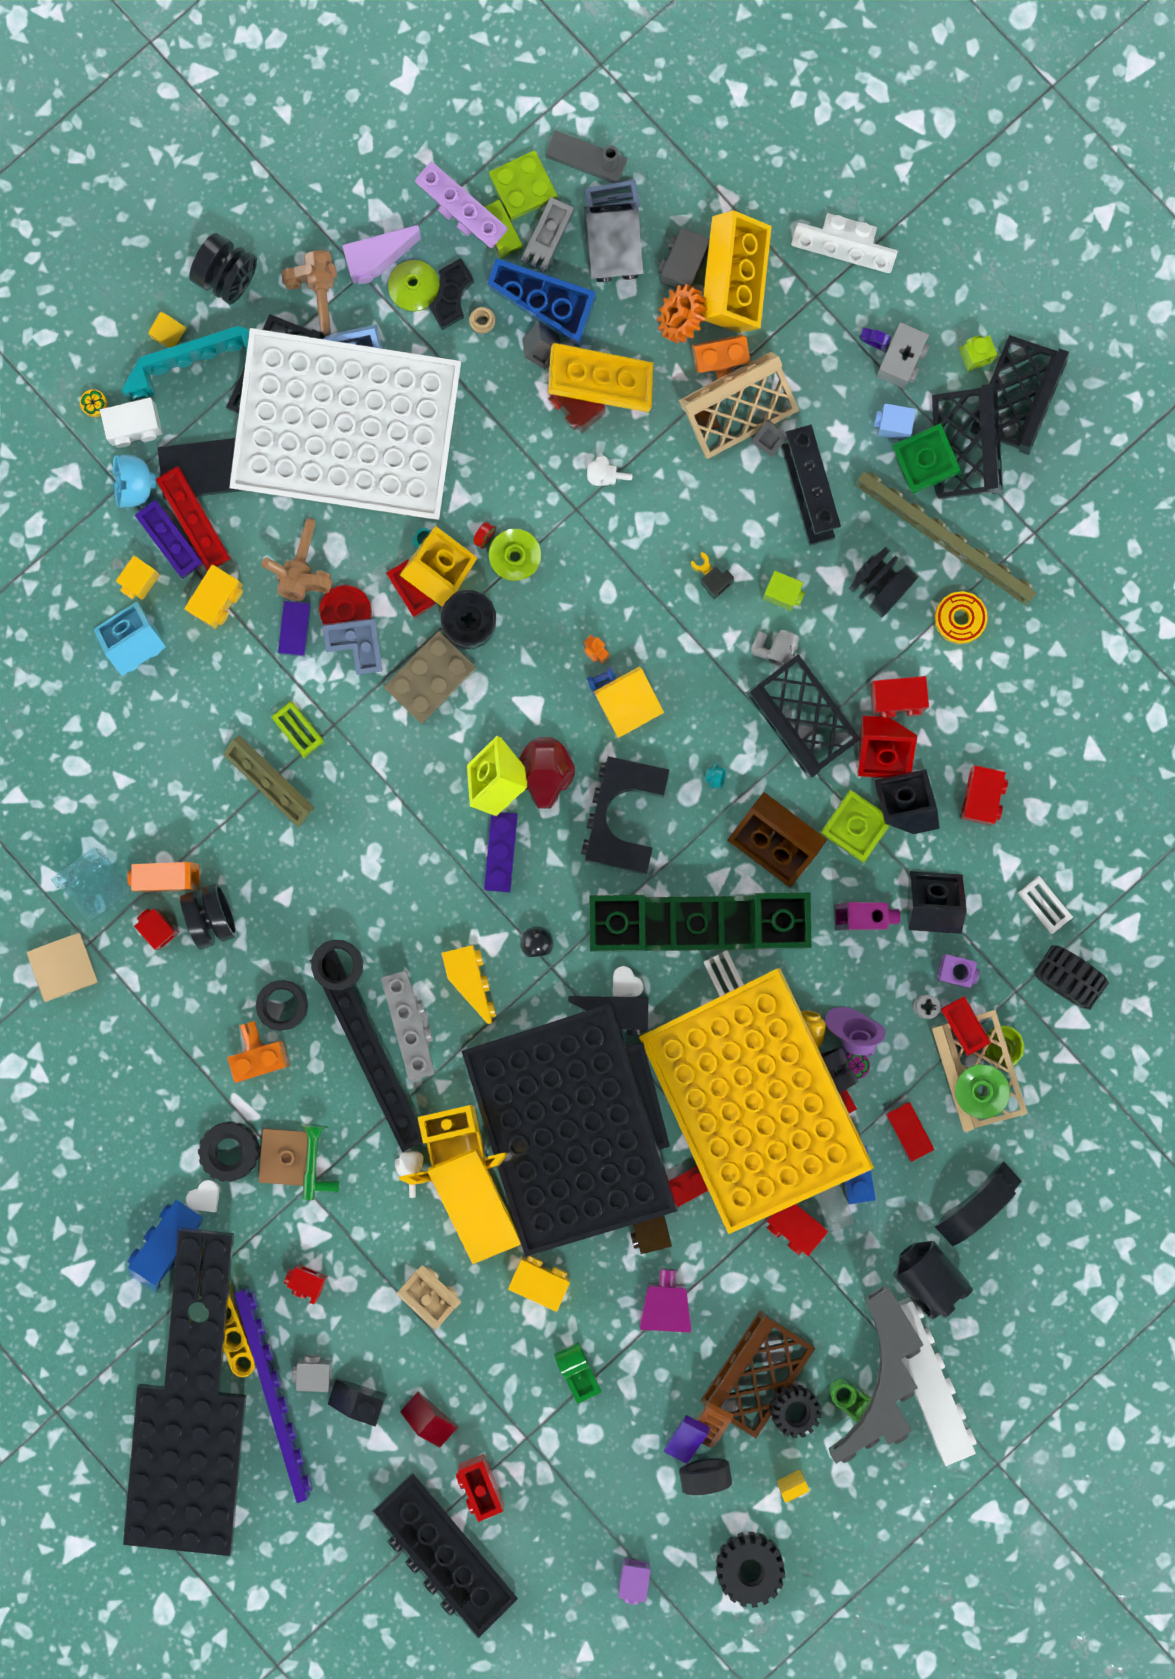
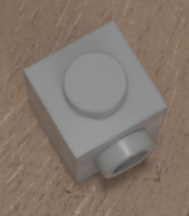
[292,1355,333,1392]

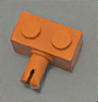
[691,334,751,380]
[227,1021,291,1083]

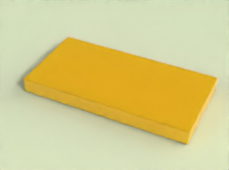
[548,343,653,413]
[427,1148,521,1264]

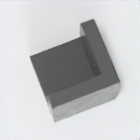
[523,321,560,370]

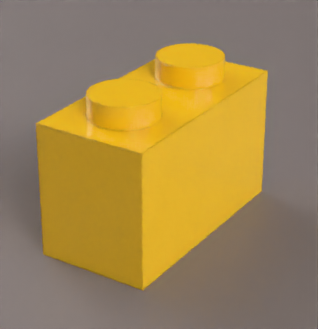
[184,565,243,630]
[508,1255,571,1312]

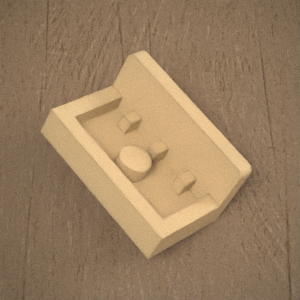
[396,1265,461,1330]

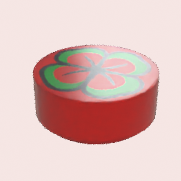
[473,522,496,549]

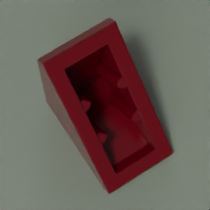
[400,1391,458,1448]

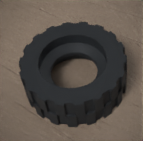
[198,1122,260,1182]

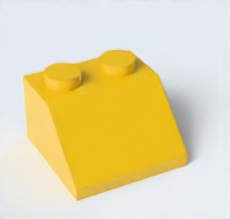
[400,526,477,607]

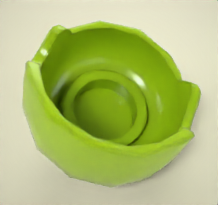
[983,1025,1024,1067]

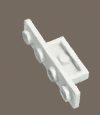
[791,213,897,273]

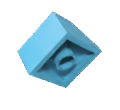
[93,601,166,676]

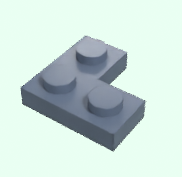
[322,618,383,675]

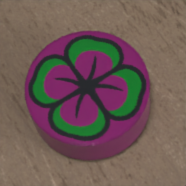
[843,1053,870,1079]

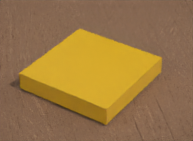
[594,666,664,738]

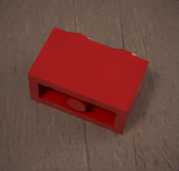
[870,676,929,718]
[960,765,1008,826]
[765,1204,829,1256]

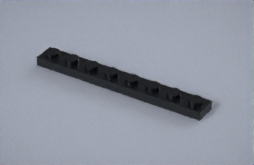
[310,949,423,1152]

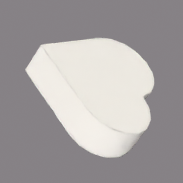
[613,966,644,997]
[186,1179,220,1212]

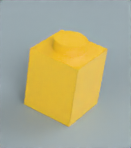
[116,556,160,601]

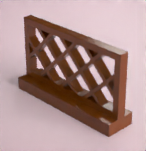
[701,1310,816,1439]

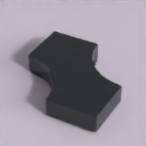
[428,258,474,330]

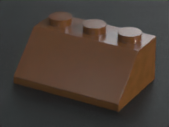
[727,792,827,888]

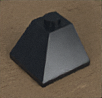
[874,769,940,834]

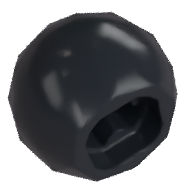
[520,926,554,957]

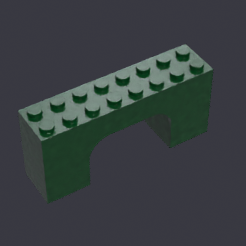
[589,892,812,952]

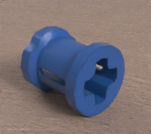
[586,667,616,699]

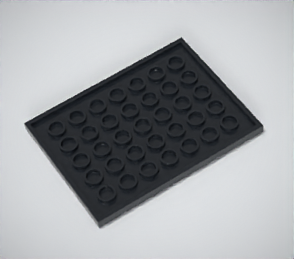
[461,1003,678,1257]

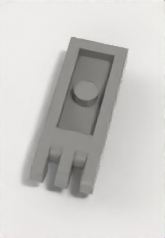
[521,197,574,272]

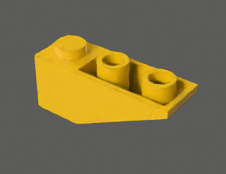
[442,945,496,1024]

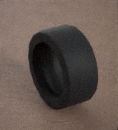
[311,940,364,990]
[255,980,308,1031]
[679,1458,732,1495]

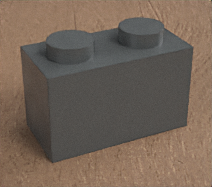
[658,227,710,290]

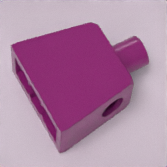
[834,902,901,931]
[639,1268,691,1333]

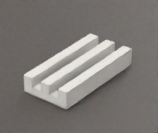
[1018,876,1073,934]
[703,951,744,997]

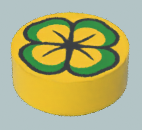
[80,390,108,418]

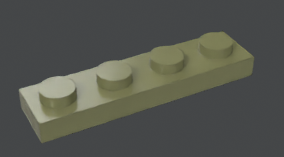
[223,735,315,827]

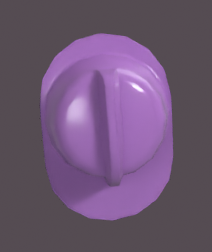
[825,1007,886,1056]

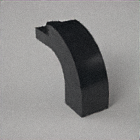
[935,1161,1022,1247]

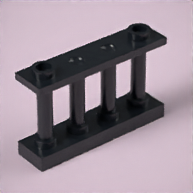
[781,424,841,546]

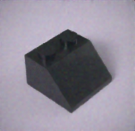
[907,871,967,934]

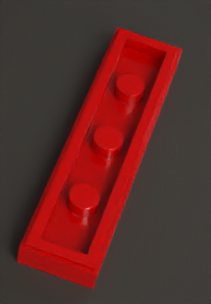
[155,466,231,571]

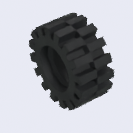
[769,1384,822,1438]

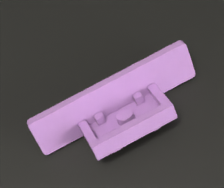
[415,162,507,248]

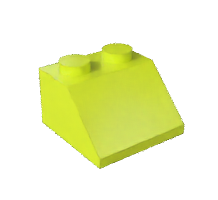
[467,736,527,816]

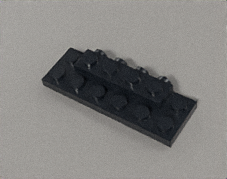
[371,1473,518,1638]

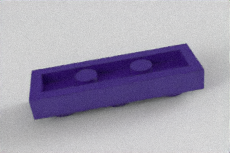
[135,500,203,579]
[484,812,518,893]

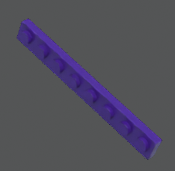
[234,1287,313,1503]

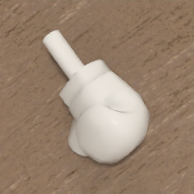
[587,456,632,486]
[395,1151,424,1198]

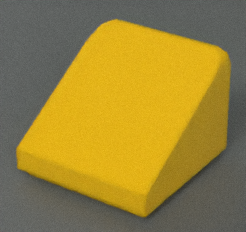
[148,312,187,348]

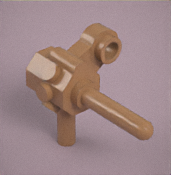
[281,250,337,336]
[261,518,332,601]

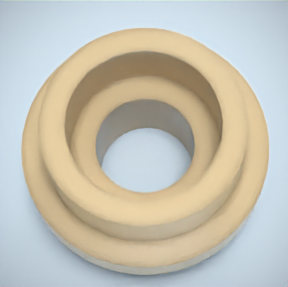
[469,307,495,334]

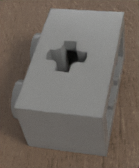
[876,322,930,389]

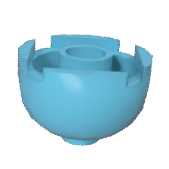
[113,455,156,508]

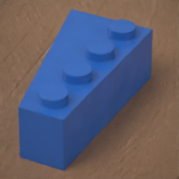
[488,258,597,347]

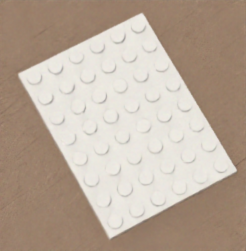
[230,328,461,520]

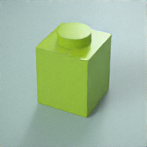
[763,571,805,611]

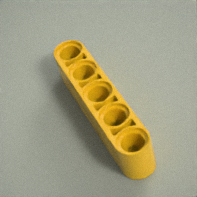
[200,1252,256,1377]

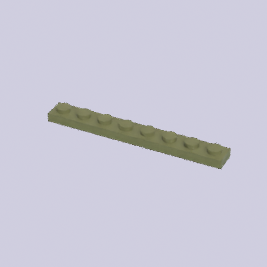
[855,471,1037,606]

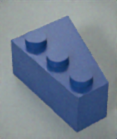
[127,1200,203,1292]

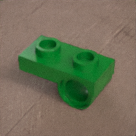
[554,1341,602,1404]

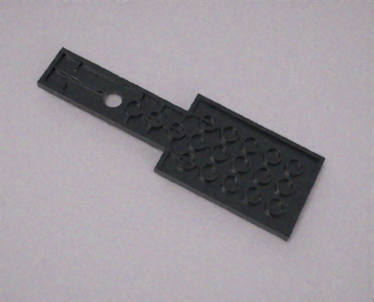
[123,1228,247,1556]

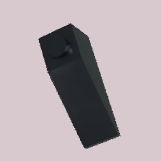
[568,996,649,1035]

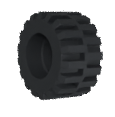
[1034,945,1109,1010]

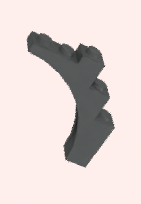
[828,1284,924,1464]

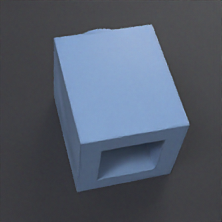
[874,404,916,440]

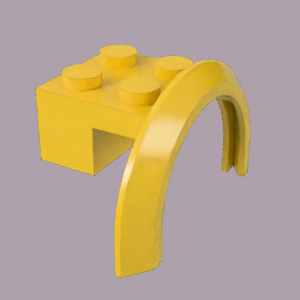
[399,1105,507,1185]

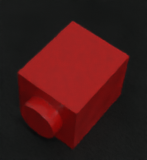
[134,908,179,950]

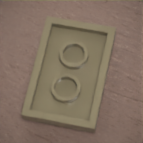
[384,631,477,724]

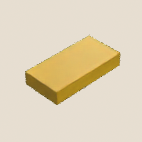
[777,1469,810,1503]

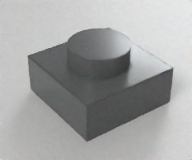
[751,419,787,458]

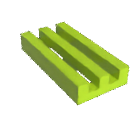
[271,701,325,759]

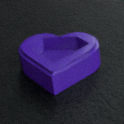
[859,328,891,352]

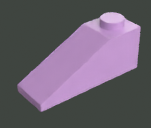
[342,225,421,284]

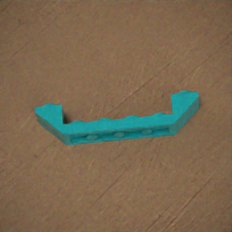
[122,326,250,402]

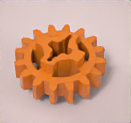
[657,284,707,344]

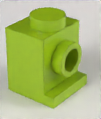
[958,335,997,372]

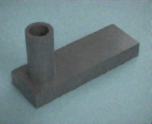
[546,130,627,183]

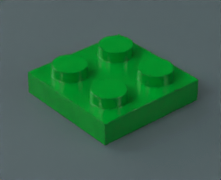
[892,423,962,494]

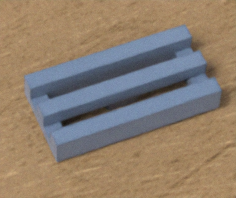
[584,179,640,207]

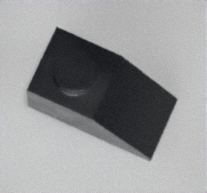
[328,1378,387,1427]

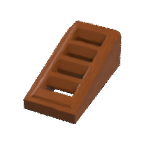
[695,1403,734,1448]

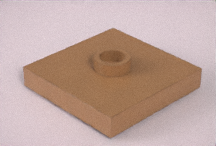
[258,1128,308,1186]

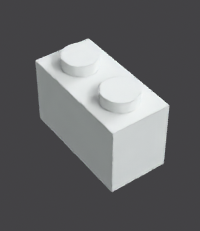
[100,398,163,448]

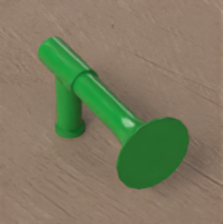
[300,1124,339,1200]

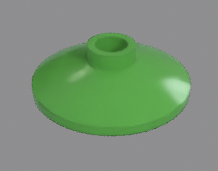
[955,1064,1010,1119]

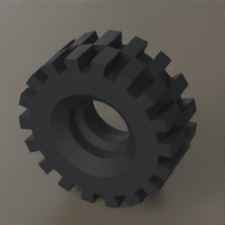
[716,1531,785,1608]

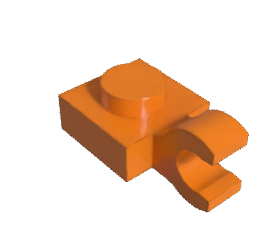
[584,635,610,664]

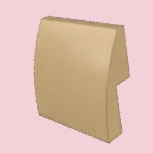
[26,933,98,1002]

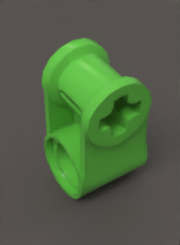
[829,1378,871,1422]

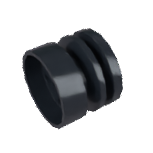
[189,233,257,305]
[848,547,919,618]
[441,590,496,649]

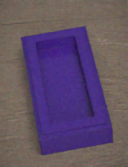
[278,601,311,657]
[663,1415,710,1464]

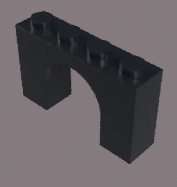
[581,756,670,875]

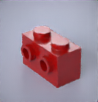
[456,1454,505,1522]

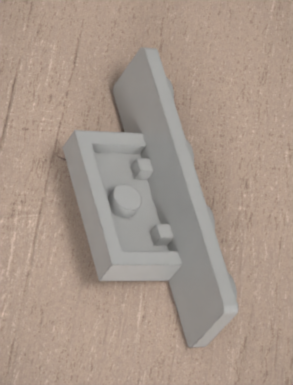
[381,971,435,1081]

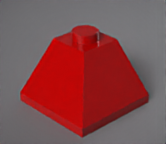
[857,715,917,778]

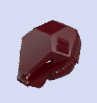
[519,737,576,809]

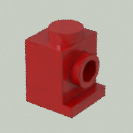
[283,1264,328,1305]

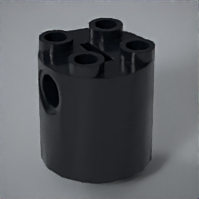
[893,1241,973,1319]

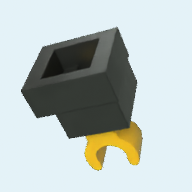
[691,552,734,600]

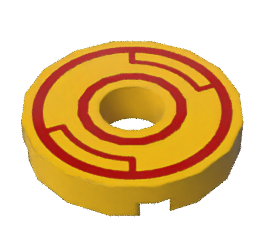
[934,591,988,645]

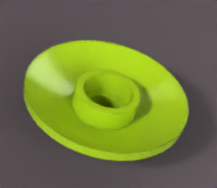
[388,260,440,312]
[489,529,541,581]

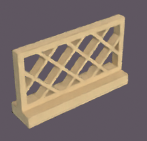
[678,352,799,459]
[932,1010,1028,1132]

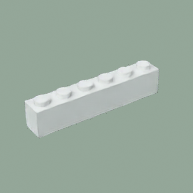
[898,1297,977,1466]

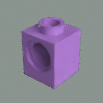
[936,954,980,988]
[619,1558,651,1605]

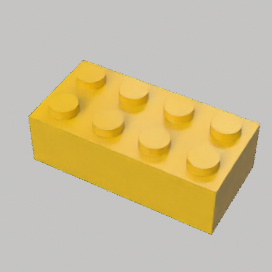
[702,210,772,333]

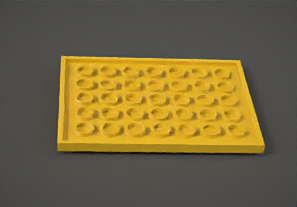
[639,968,874,1234]

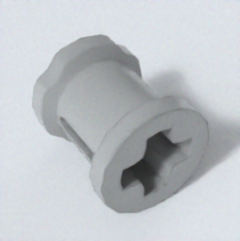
[913,995,941,1019]

